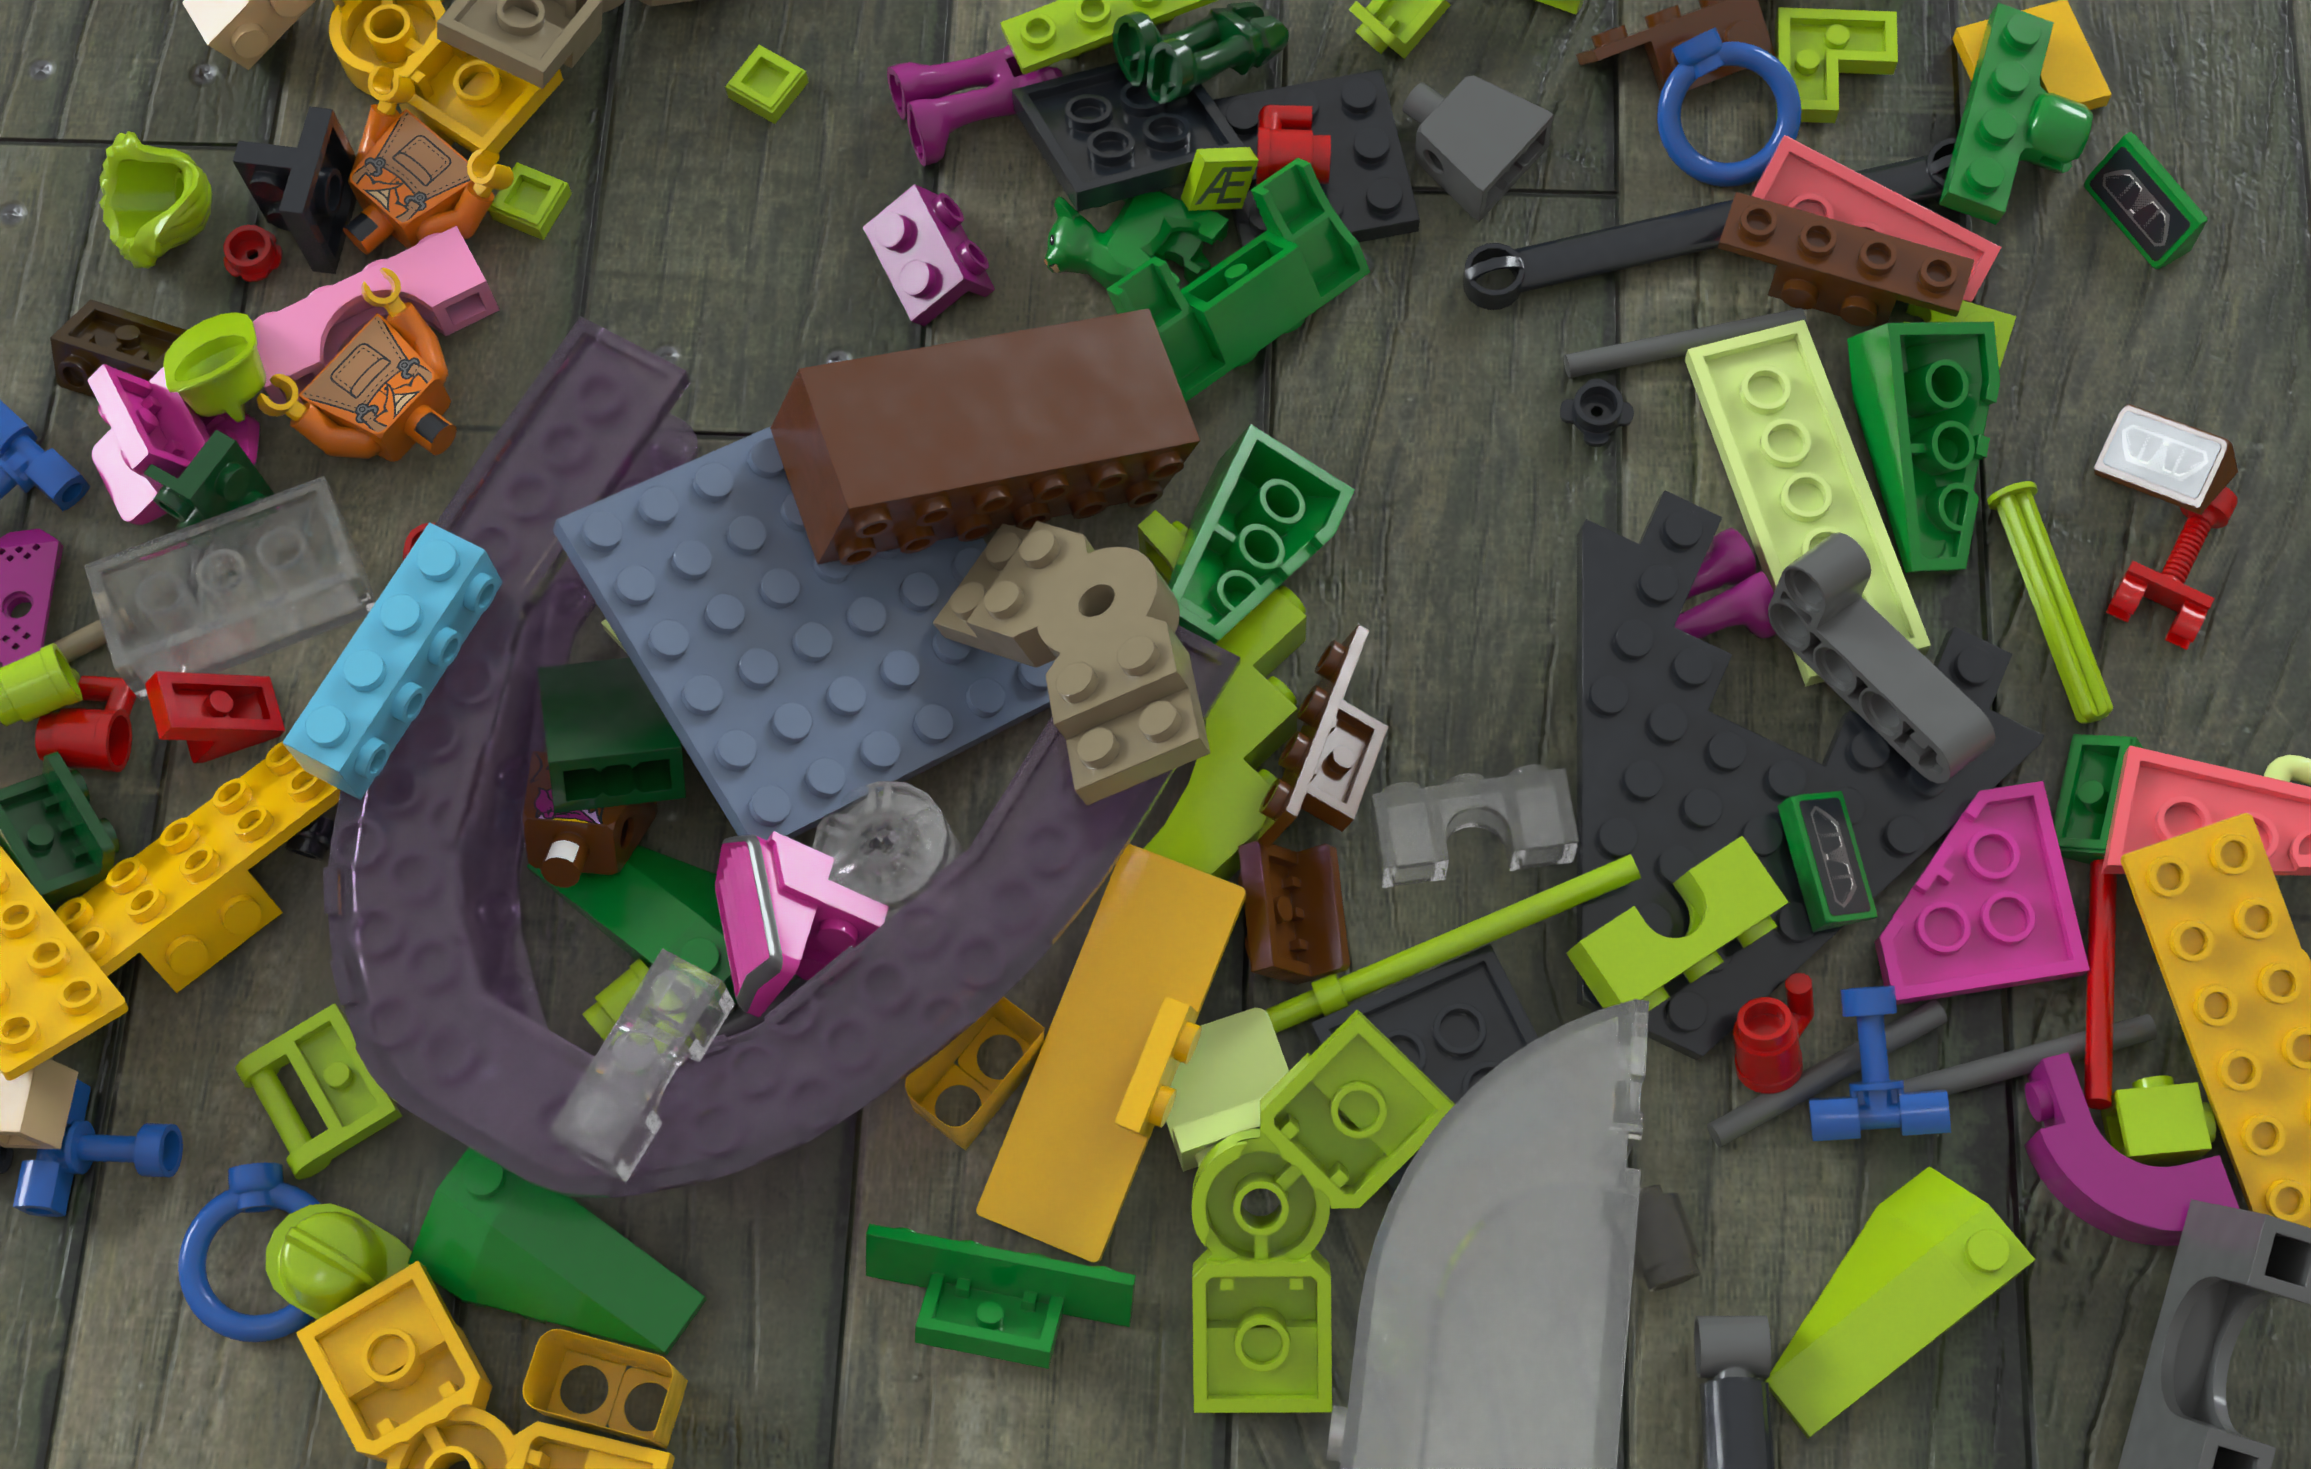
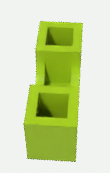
[1566,836,1789,1020]

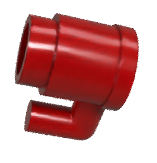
[1256,105,1331,186]
[35,675,138,772]
[1733,973,1815,1094]

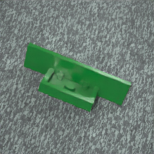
[866,1224,1136,1369]

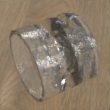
[813,781,975,952]

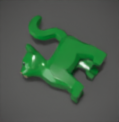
[1044,190,1229,289]

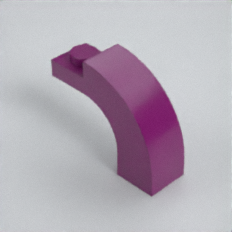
[2024,1052,2240,1246]

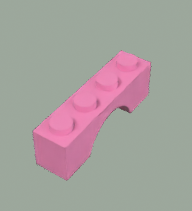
[253,226,499,405]

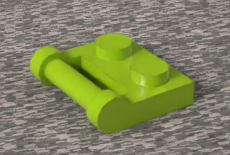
[235,1003,402,1180]

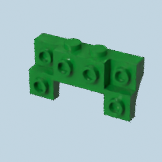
[1106,158,1370,402]

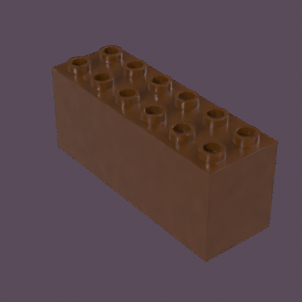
[770,309,1200,565]

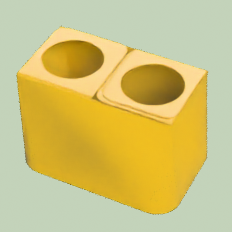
[905,990,1045,1151]
[522,1329,688,1449]

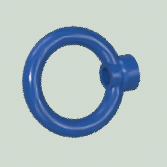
[1657,27,1802,187]
[178,1163,321,1342]

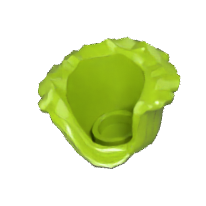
[99,131,212,269]

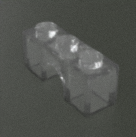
[1370,765,1579,888]
[550,948,735,1183]

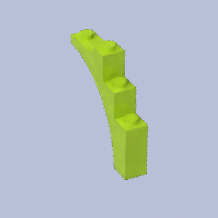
[1137,510,1307,881]

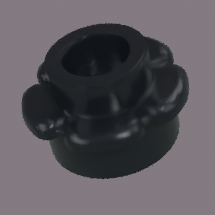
[285,816,342,861]

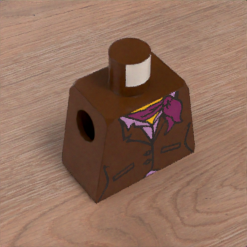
[523,751,658,888]

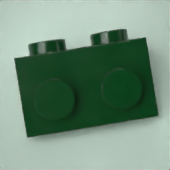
[143,430,277,555]
[0,752,120,905]

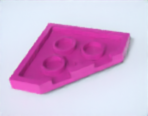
[1874,781,2090,1005]

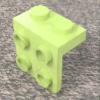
[1166,1008,1289,1172]

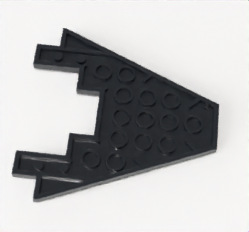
[1577,490,2044,1060]

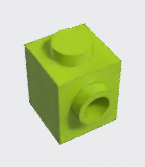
[2101,1075,2216,1167]

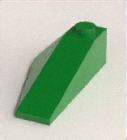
[1847,321,2000,573]
[1168,424,1355,646]
[526,845,737,1023]
[408,1135,707,1356]

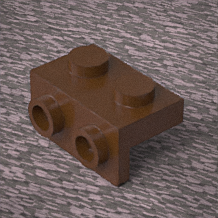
[1238,840,1350,985]

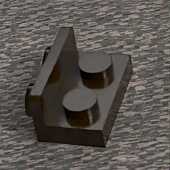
[50,299,187,399]

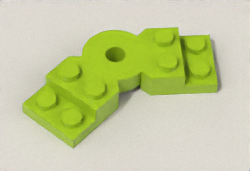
[1192,1009,1458,1413]

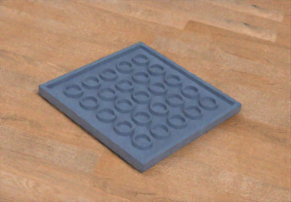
[552,426,1055,840]

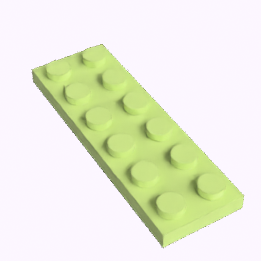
[1685,320,1931,687]

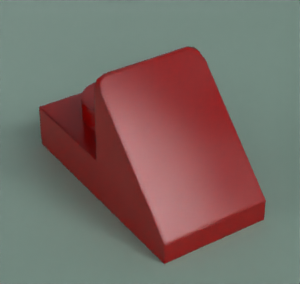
[145,671,285,763]

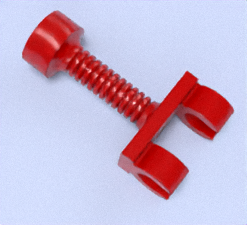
[2106,487,2238,650]

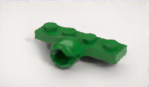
[1939,2,2093,225]

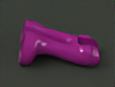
[887,44,1063,167]
[1674,527,1777,639]

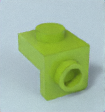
[1348,0,1451,59]

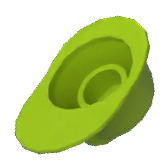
[163,312,266,423]
[266,1203,412,1320]

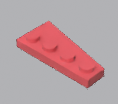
[1751,135,2002,302]
[2101,746,2311,876]

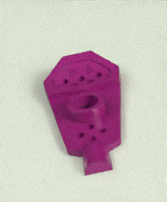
[0,528,63,667]

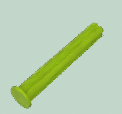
[1987,481,2113,724]

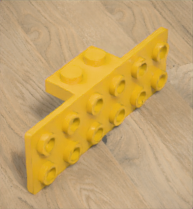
[55,741,348,993]
[2121,813,2311,1228]
[976,844,1246,1263]
[0,846,129,1081]

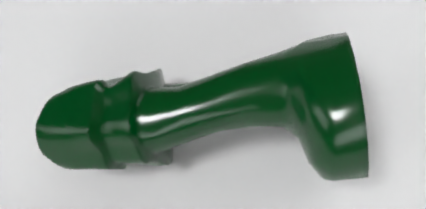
[1112,2,1289,103]

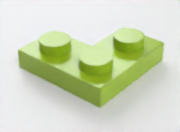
[1775,7,1898,123]

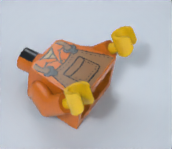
[343,66,514,255]
[257,268,457,462]

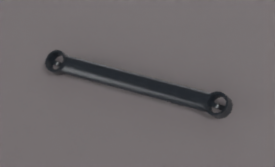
[1463,138,1957,310]

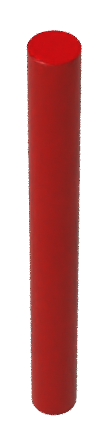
[2084,859,2117,1110]

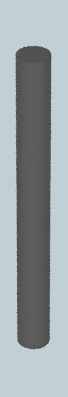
[1564,308,1807,378]
[1707,999,1948,1148]
[1904,1014,2157,1096]

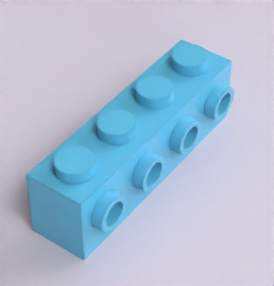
[282,522,503,800]

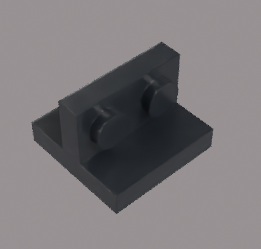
[233,106,357,274]

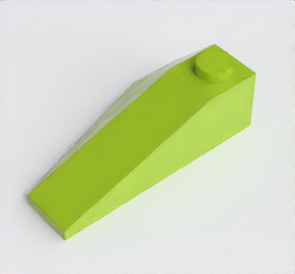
[1764,1166,2035,1439]

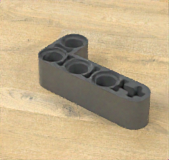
[1768,532,1996,784]

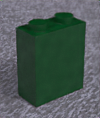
[537,657,686,813]

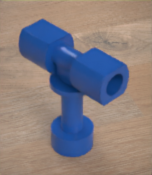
[0,400,90,511]
[1809,986,1951,1141]
[13,1079,183,1217]

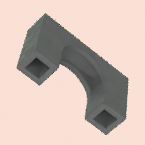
[2118,1199,2311,1469]

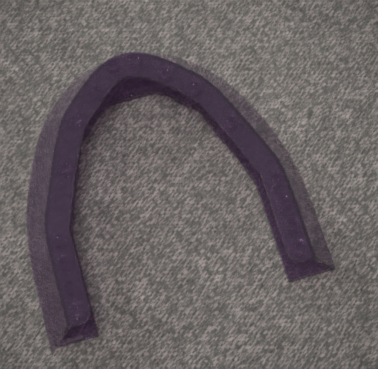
[323,316,1240,1198]

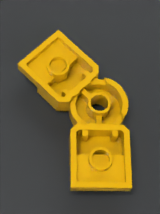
[329,0,564,153]
[296,1261,675,1469]

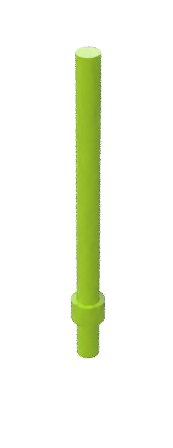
[1265,854,1641,1033]

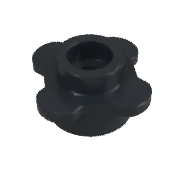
[1559,379,1634,447]

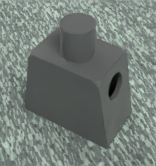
[1402,75,1554,222]

